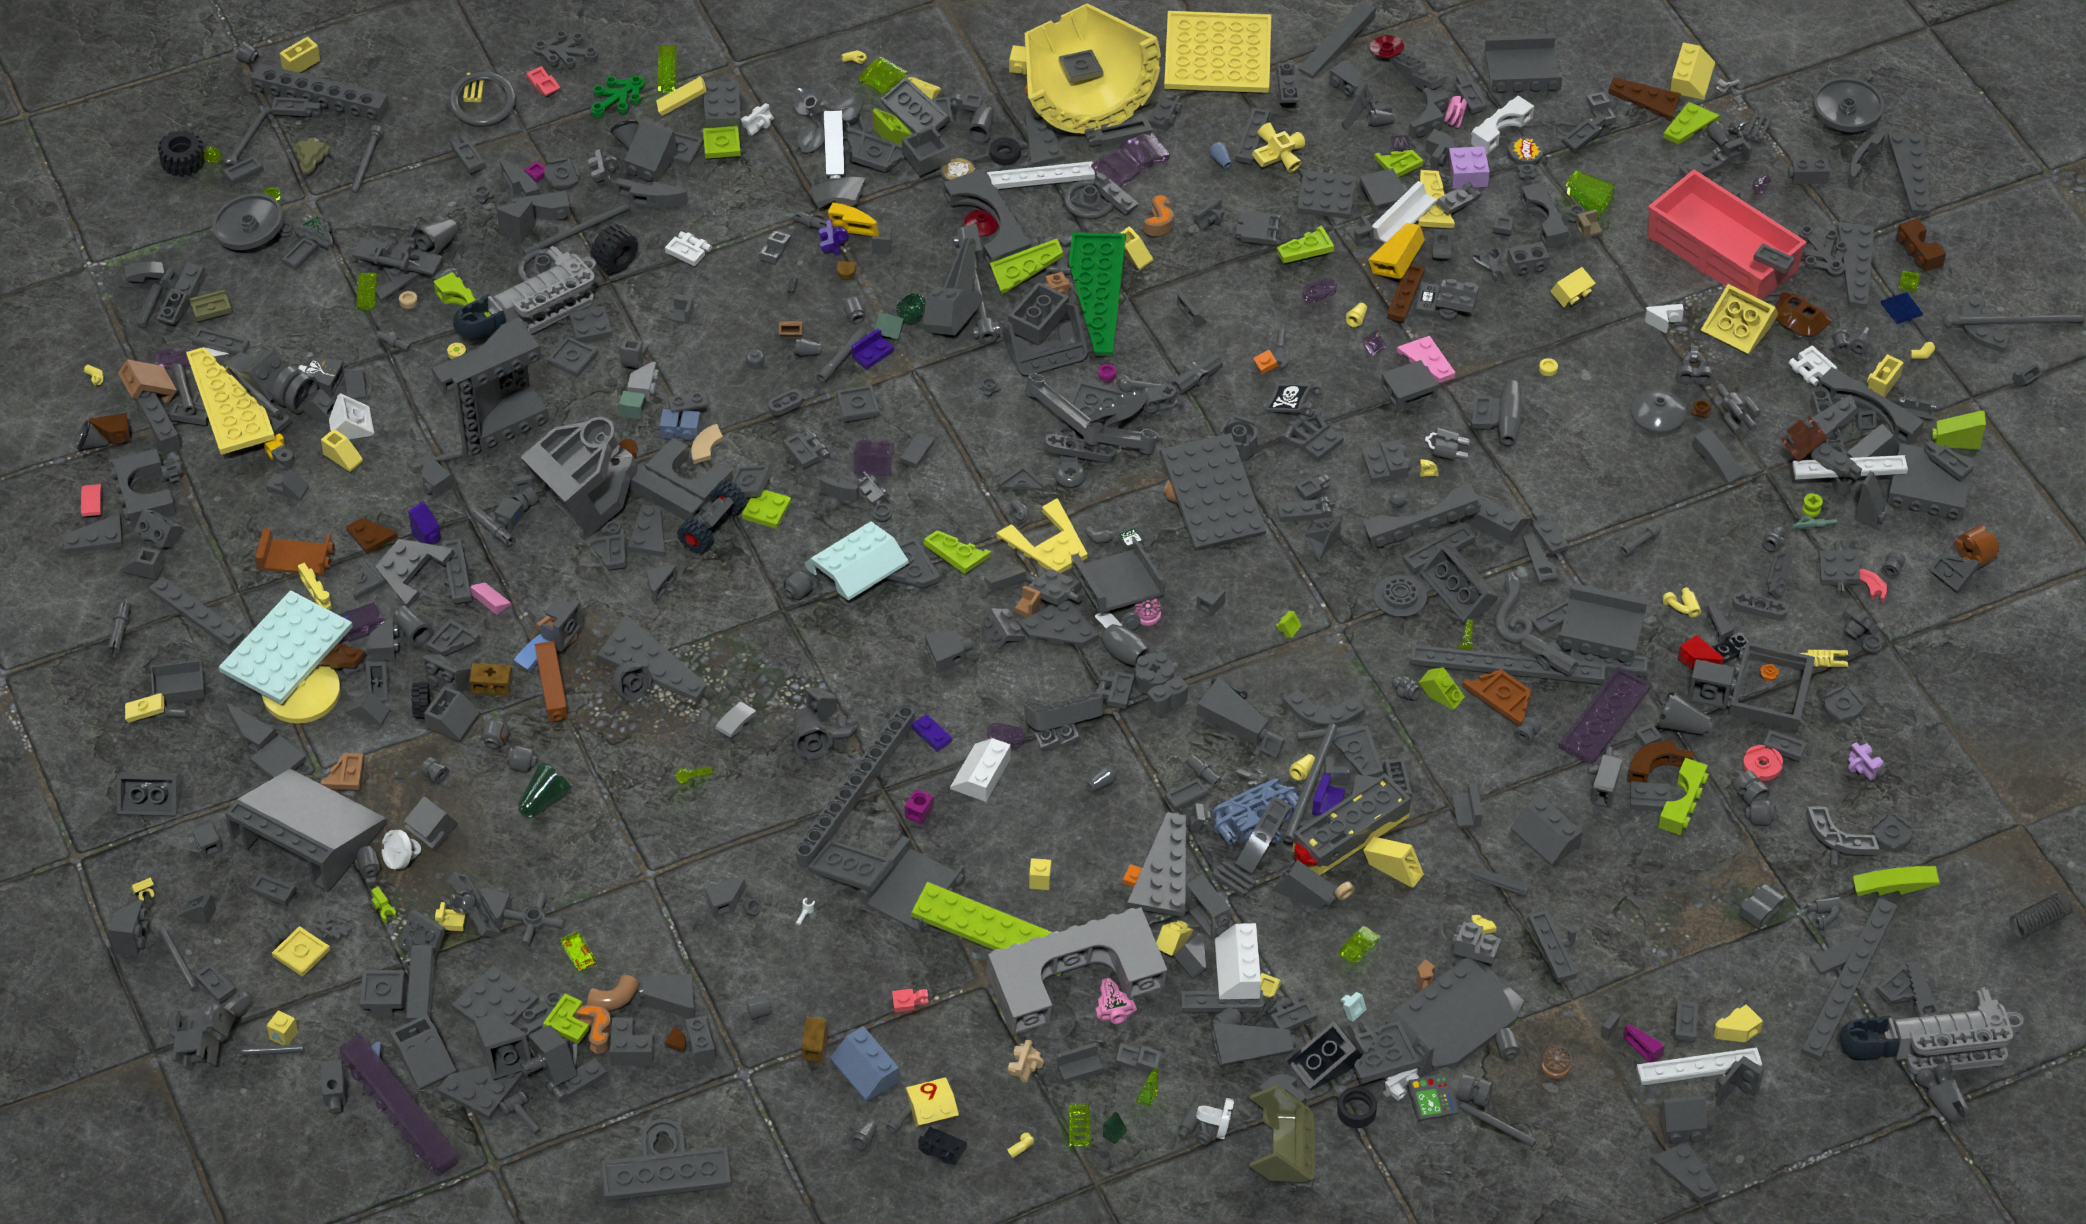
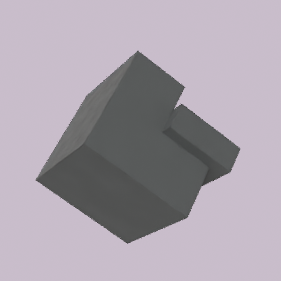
[404,796,458,851]

